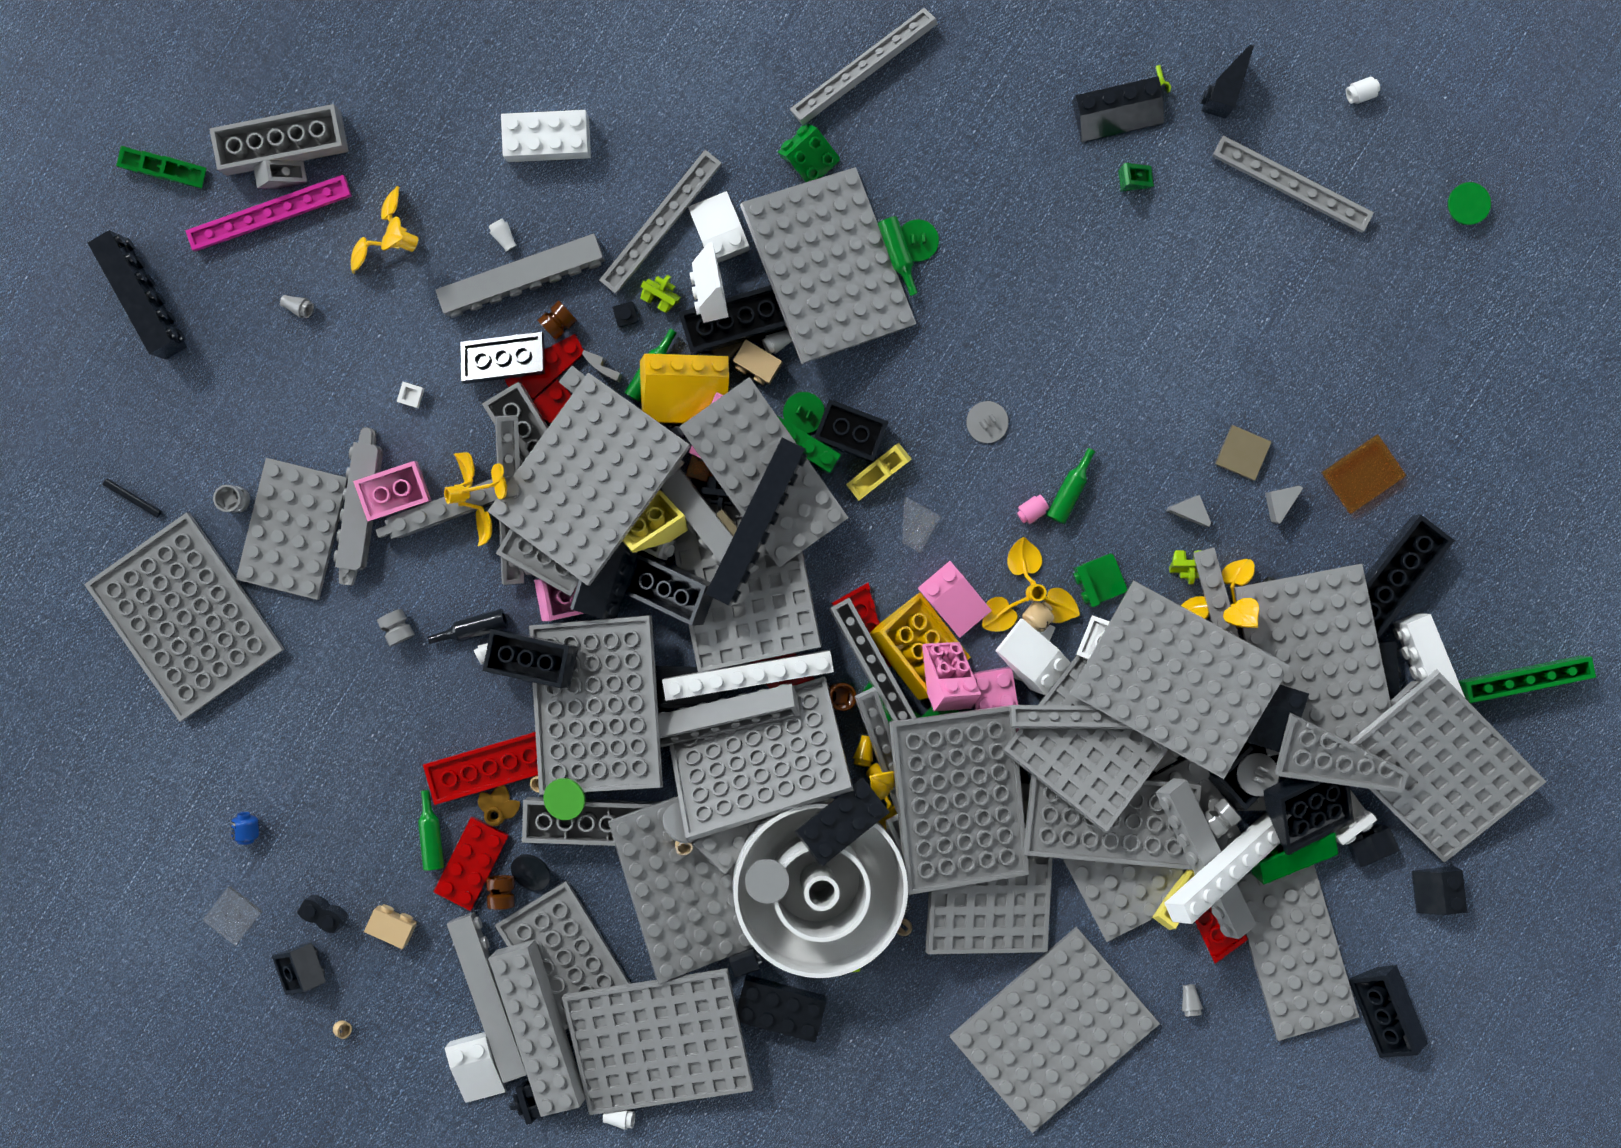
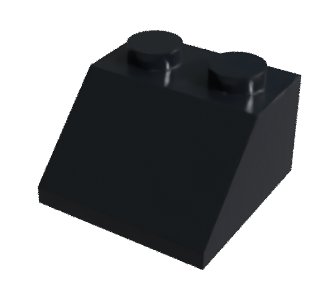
[1412,866,1468,915]
[272,943,326,995]

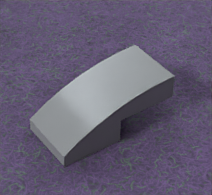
[582,350,622,383]

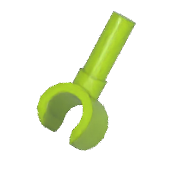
[1156,65,1171,93]

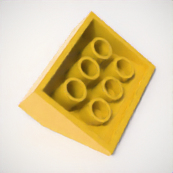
[640,354,729,424]
[869,592,971,700]

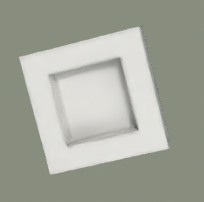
[397,382,425,408]

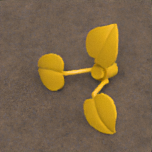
[351,186,418,274]
[444,452,507,546]
[982,537,1080,632]
[1181,559,1260,629]
[866,763,897,830]

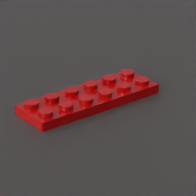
[423,732,538,805]

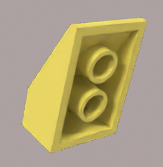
[622,490,688,553]

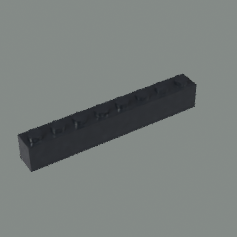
[706,437,808,606]

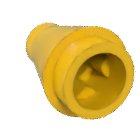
[853,735,873,767]

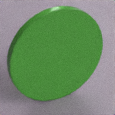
[543,778,585,820]

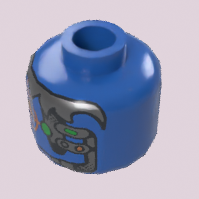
[230,812,259,845]

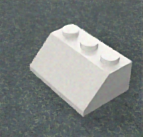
[690,242,728,323]

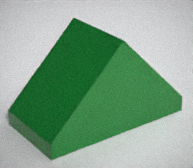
[1118,163,1154,192]

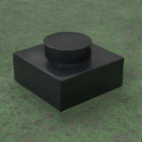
[612,301,639,328]

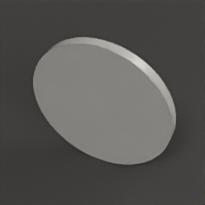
[966,401,1008,443]
[1237,753,1279,796]
[663,802,697,843]
[745,859,789,904]

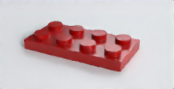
[434,816,509,911]

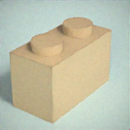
[733,340,783,385]
[364,904,417,949]

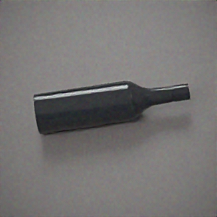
[427,609,508,644]

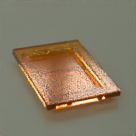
[1321,434,1407,514]

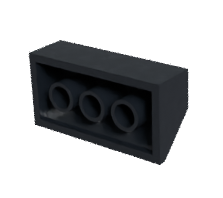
[1072,76,1164,143]
[570,542,639,619]
[1349,965,1428,1058]

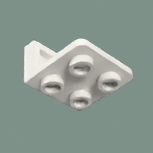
[1334,790,1377,845]

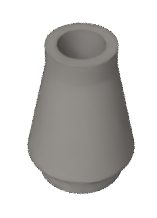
[280,295,314,318]
[1182,984,1203,1016]

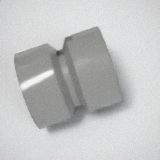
[213,485,250,513]
[377,608,415,647]
[1204,798,1242,839]

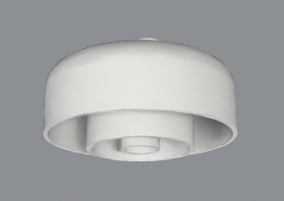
[733,798,908,978]

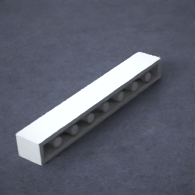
[662,650,834,701]
[1164,811,1280,924]

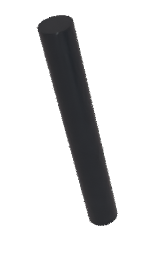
[103,478,162,518]

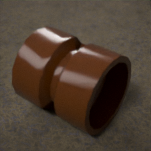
[537,300,578,340]
[829,682,856,711]
[486,875,515,910]

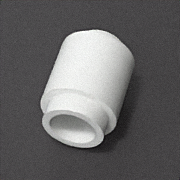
[1346,77,1380,104]

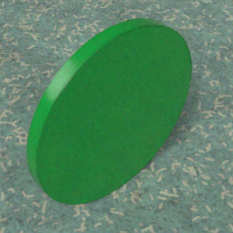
[1447,182,1491,225]
[901,219,939,262]
[783,392,825,434]

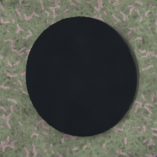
[511,854,551,890]

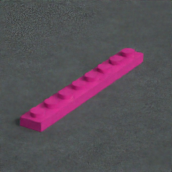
[185,175,352,252]

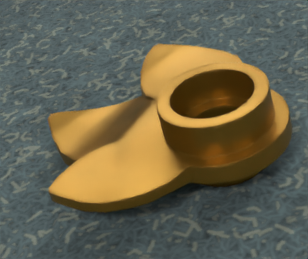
[478,785,520,826]

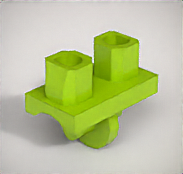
[640,275,681,313]
[1169,550,1202,585]

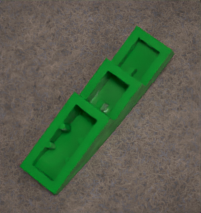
[116,146,207,189]

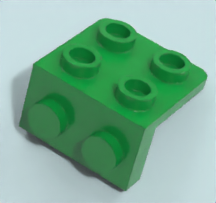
[778,124,840,182]
[1073,554,1127,607]

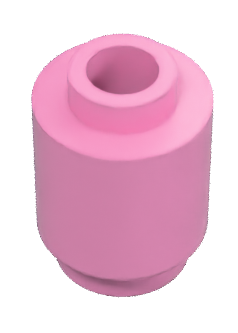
[1017,495,1049,524]

